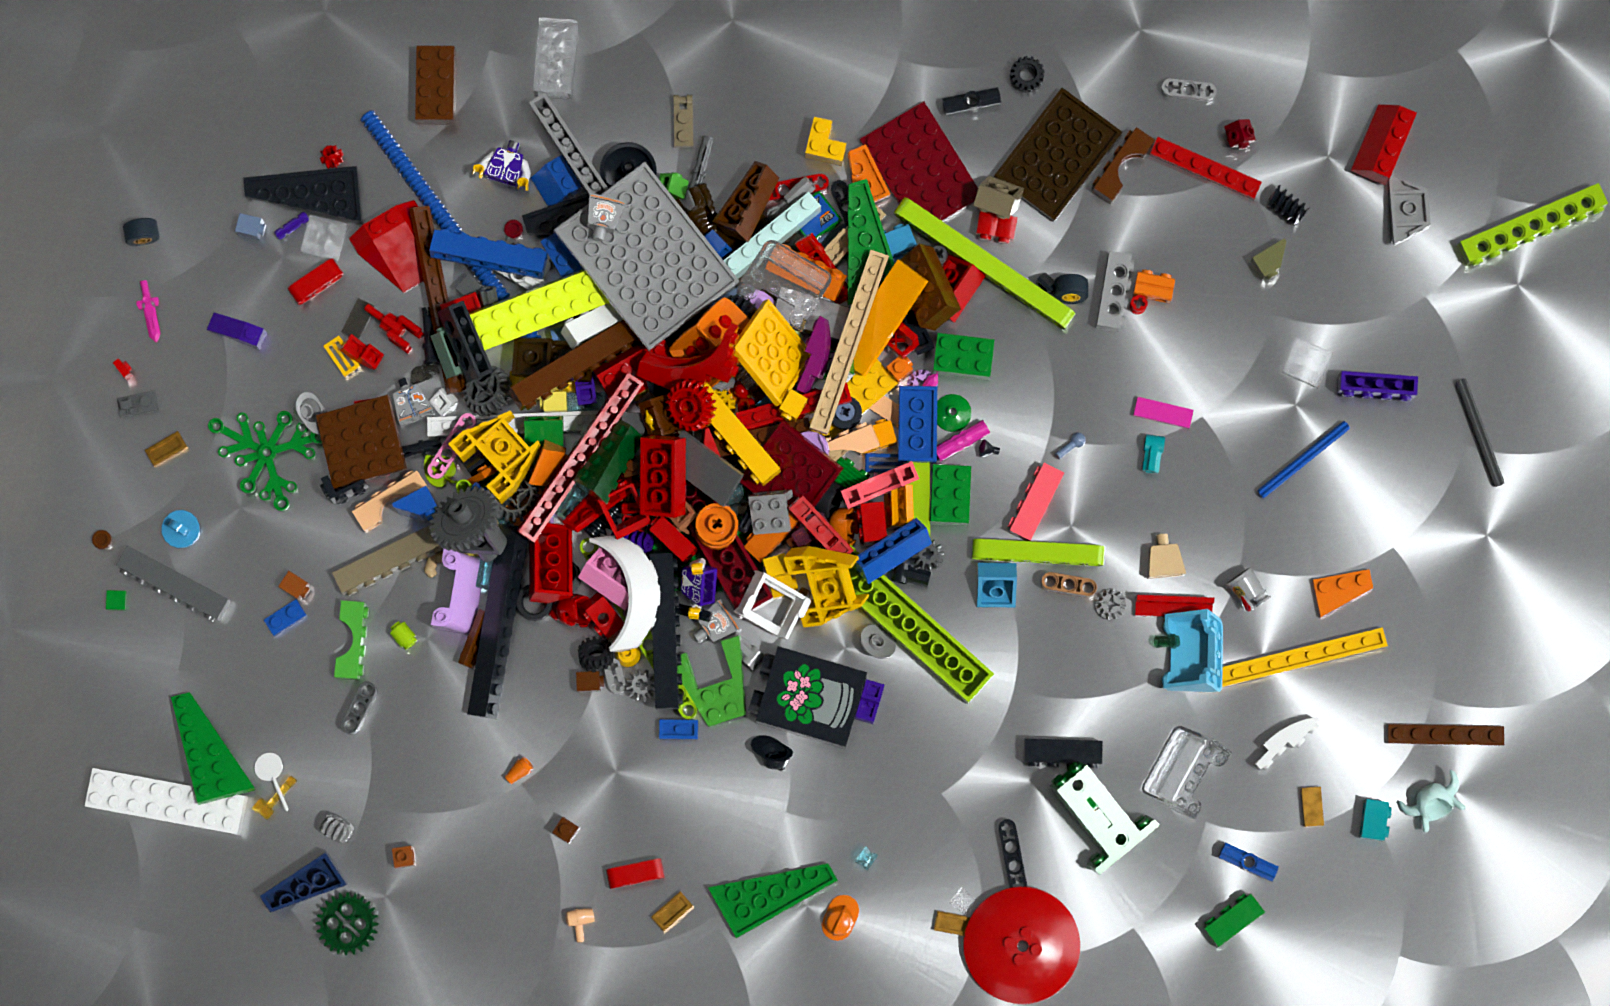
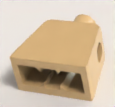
[1147,534,1186,579]

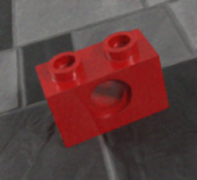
[581,592,624,639]

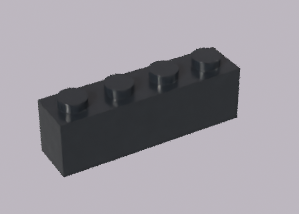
[1023,738,1103,769]

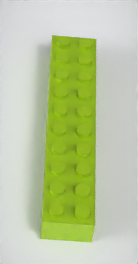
[849,545,994,704]

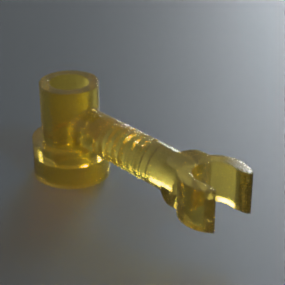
[251,776,297,820]

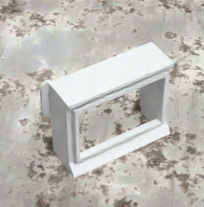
[733,570,811,639]

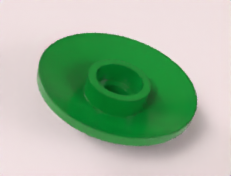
[937,394,972,432]

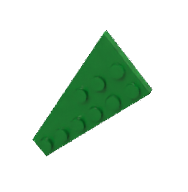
[847,179,895,305]
[171,692,255,805]
[708,863,838,939]

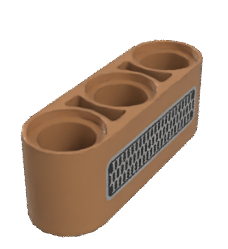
[1041,572,1097,598]

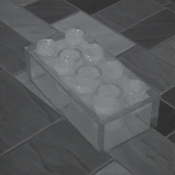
[533,17,578,99]

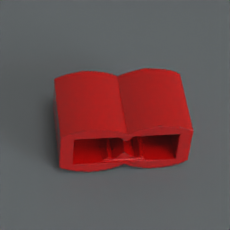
[976,211,1018,244]

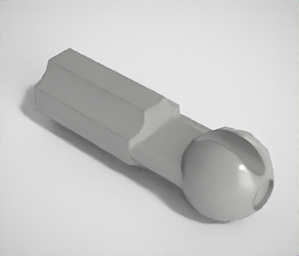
[767,176,816,222]

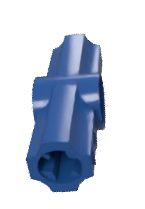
[1218,842,1279,882]

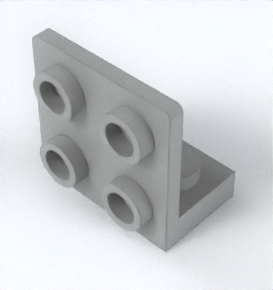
[748,489,793,535]

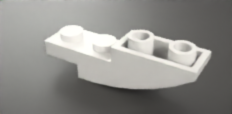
[1253,717,1320,770]

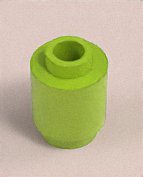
[390,621,418,650]

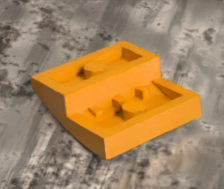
[884,485,914,529]

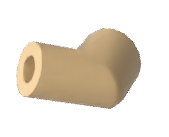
[424,551,443,578]

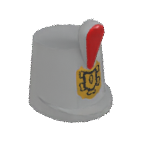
[1224,567,1264,612]

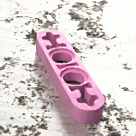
[428,413,477,479]

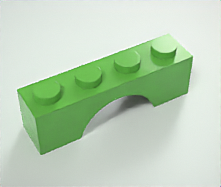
[334,600,369,681]

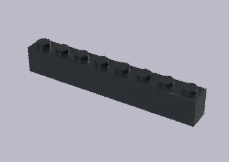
[649,553,683,710]

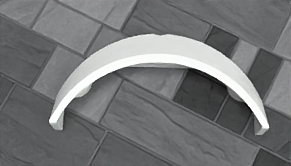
[589,535,660,652]

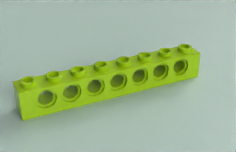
[1457,183,1608,266]

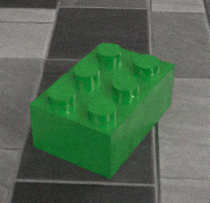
[933,333,995,381]
[930,464,971,526]

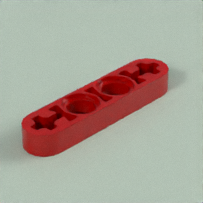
[768,174,829,203]

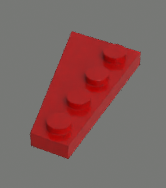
[562,474,640,533]

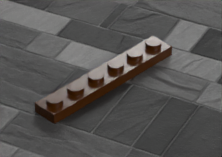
[1387,724,1504,746]

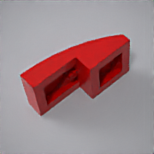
[340,334,384,370]

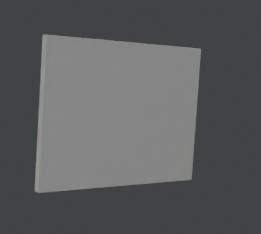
[554,162,740,351]

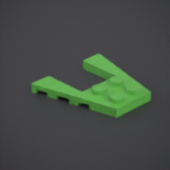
[678,635,746,727]

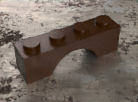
[1092,127,1155,204]

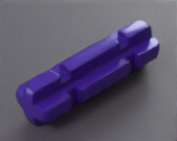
[274,212,309,240]

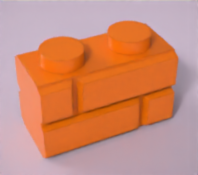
[1132,270,1175,304]

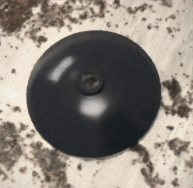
[600,142,657,187]

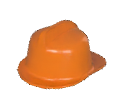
[822,895,859,941]

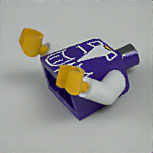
[472,140,531,191]
[677,558,717,619]

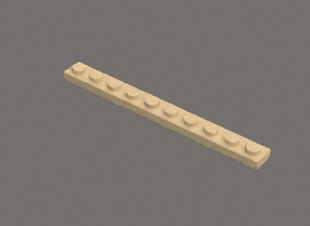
[809,250,889,435]

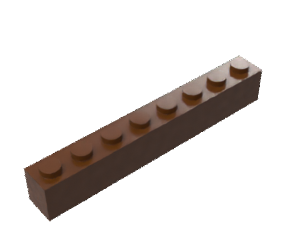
[508,320,641,411]

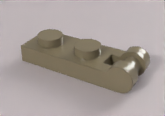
[673,95,693,148]

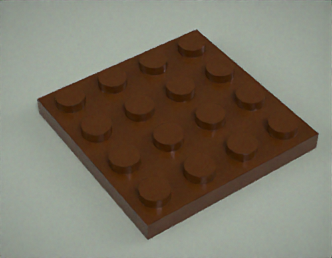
[316,395,407,490]

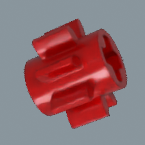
[320,145,344,168]

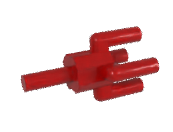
[364,304,424,354]

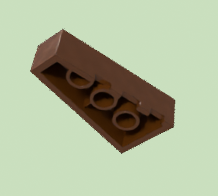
[712,161,779,242]

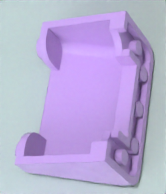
[431,549,484,634]

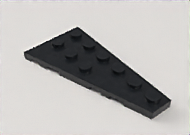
[243,166,362,223]
[522,184,614,235]

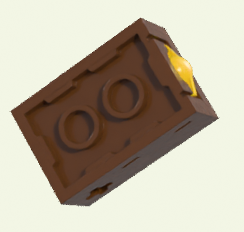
[638,394,692,436]

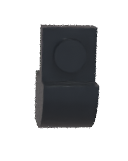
[902,310,935,355]

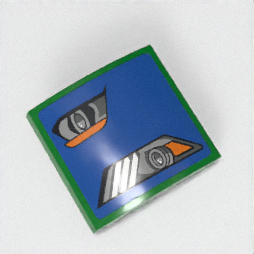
[799,191,843,240]

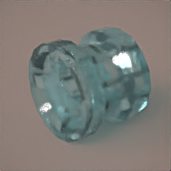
[855,846,878,871]

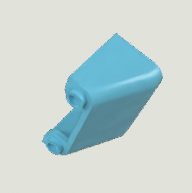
[1162,609,1223,692]

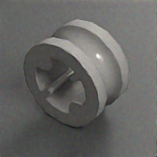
[1251,589,1271,607]

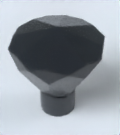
[979,439,1000,457]

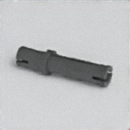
[687,136,714,191]

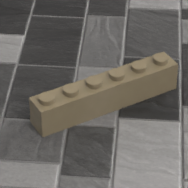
[332,525,445,596]

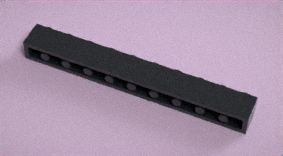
[467,524,528,719]

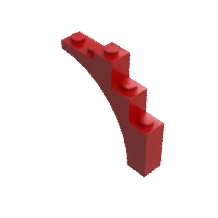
[637,323,739,390]

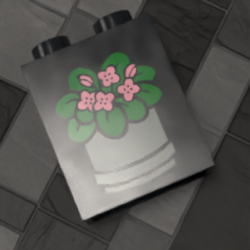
[748,646,867,749]

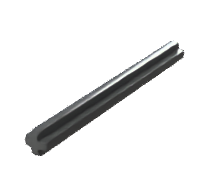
[1456,378,1505,487]

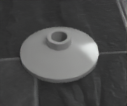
[860,624,896,659]

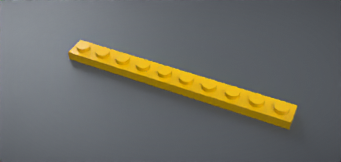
[1200,627,1388,693]

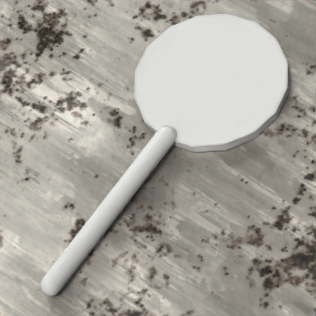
[254,753,289,811]

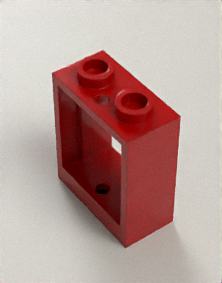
[597,478,651,540]
[649,517,699,564]

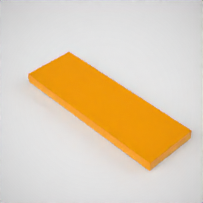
[854,260,928,376]

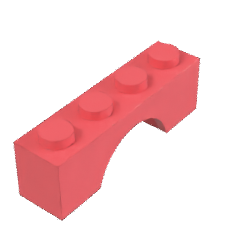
[840,461,919,509]

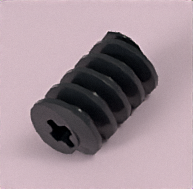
[1268,184,1310,225]
[583,506,623,538]

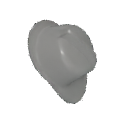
[293,392,327,434]

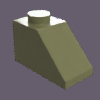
[1250,238,1287,280]

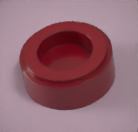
[504,220,523,239]

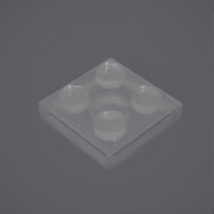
[301,215,348,261]
[1282,338,1333,388]

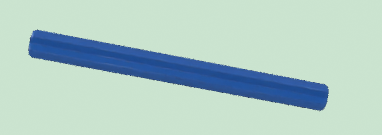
[1257,421,1350,498]

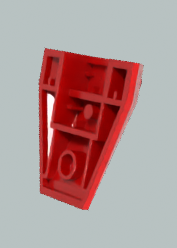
[349,200,424,293]

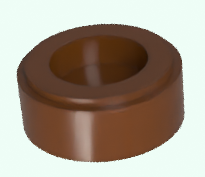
[92,530,112,550]

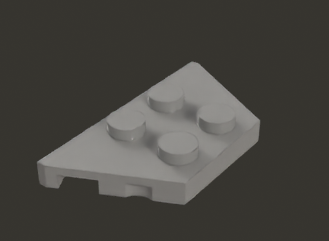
[1388,175,1431,245]

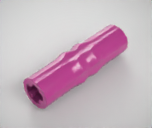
[937,419,990,462]

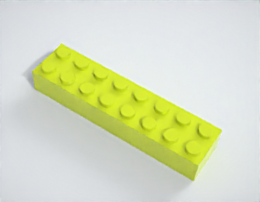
[469,269,610,350]

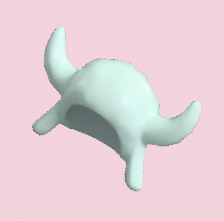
[1399,770,1466,832]

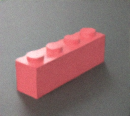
[1007,463,1064,541]

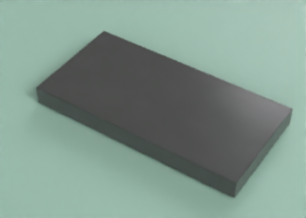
[679,430,744,507]

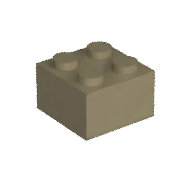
[973,175,1024,219]

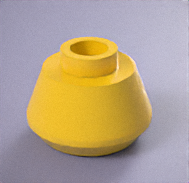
[615,647,641,667]

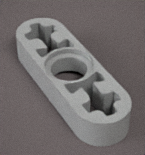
[1161,78,1216,102]

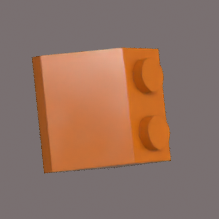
[529,440,568,487]

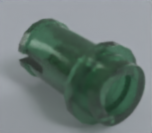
[1154,634,1180,649]

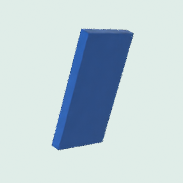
[898,386,938,463]

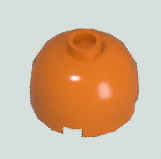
[826,508,859,546]

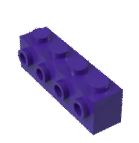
[1337,371,1418,402]

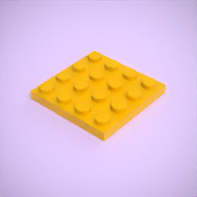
[733,299,811,406]

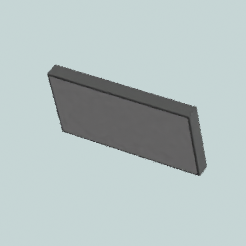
[775,286,851,343]

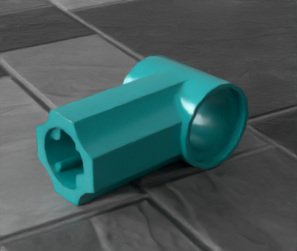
[1142,434,1165,473]

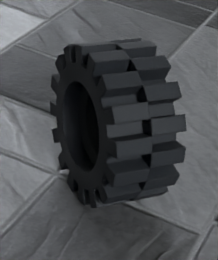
[1010,56,1045,93]
[578,636,614,672]

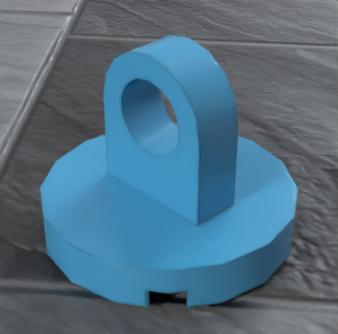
[162,510,200,549]

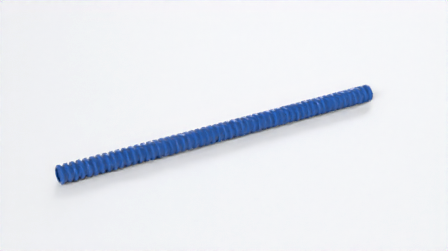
[360,110,542,338]

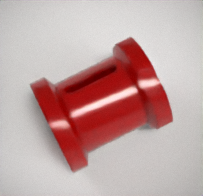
[1129,294,1148,315]

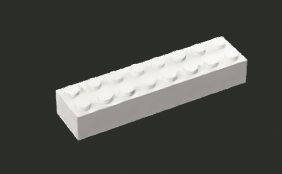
[85,768,248,835]

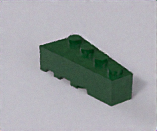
[573,420,643,504]

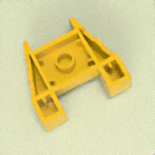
[448,410,542,505]
[784,546,869,628]

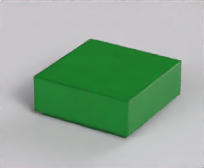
[106,590,127,611]

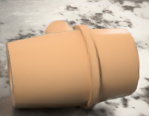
[565,908,594,942]

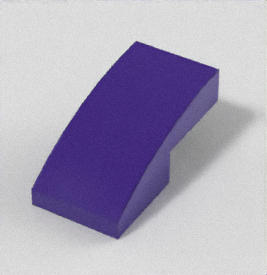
[575,372,597,406]
[855,679,885,724]

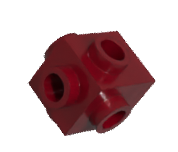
[1224,119,1256,150]

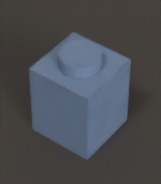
[235,213,266,240]

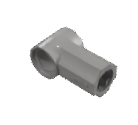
[731,632,764,670]

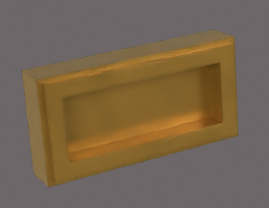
[145,431,188,467]
[1301,787,1324,827]
[651,891,693,931]
[934,911,970,936]

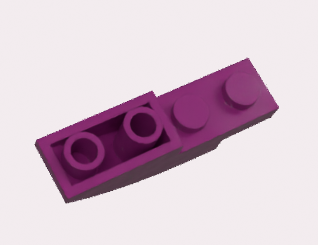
[796,316,831,394]

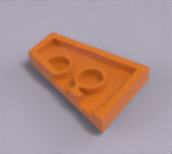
[848,144,891,203]
[1312,569,1373,618]

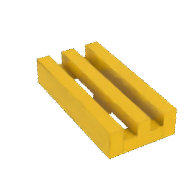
[323,335,361,378]

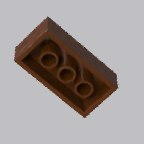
[415,46,456,125]
[900,243,961,331]

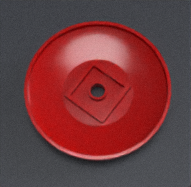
[963,886,1080,1004]

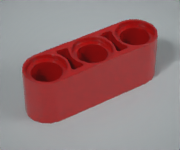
[287,258,344,305]
[606,858,665,889]

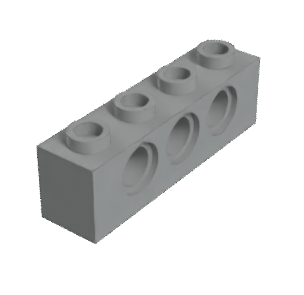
[1096,251,1135,332]

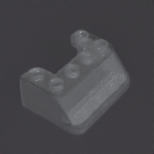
[736,240,832,332]
[1142,726,1232,820]

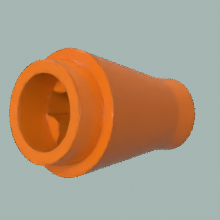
[505,756,534,784]

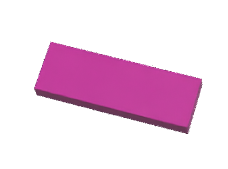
[1133,397,1194,429]

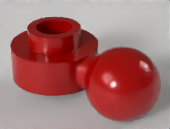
[734,383,756,412]

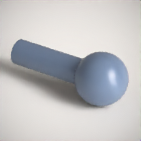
[1055,432,1086,460]

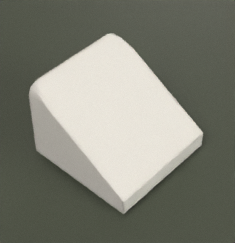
[429,387,458,415]

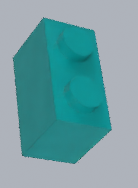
[1359,799,1392,842]

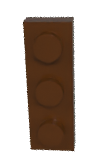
[458,609,485,670]

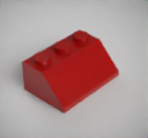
[942,255,985,323]

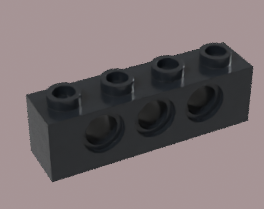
[437,301,494,383]

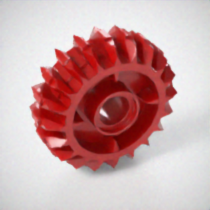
[665,379,717,431]

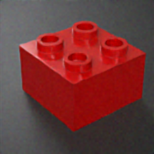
[857,502,887,547]

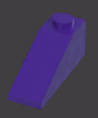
[207,312,267,350]

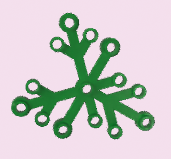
[208,411,322,512]

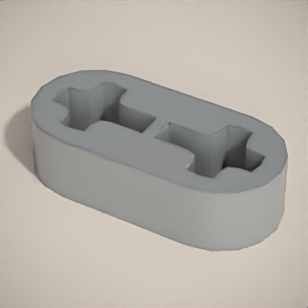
[604,658,626,694]

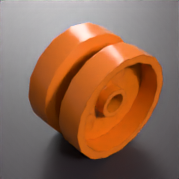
[695,503,738,550]

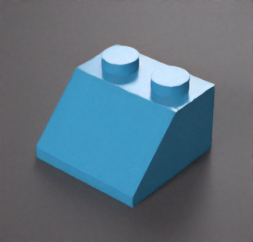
[977,563,1017,608]

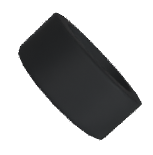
[815,482,843,519]
[517,585,553,621]

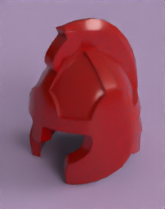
[549,594,590,628]

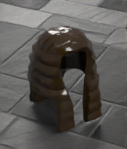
[675,183,718,236]

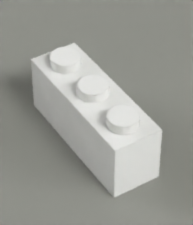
[561,303,623,350]

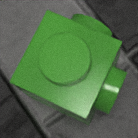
[659,172,689,199]

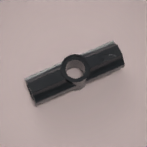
[942,87,1001,115]

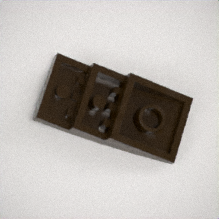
[511,338,592,382]

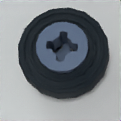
[832,397,862,430]

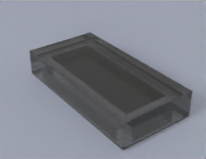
[341,298,376,340]

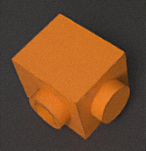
[886,356,913,384]

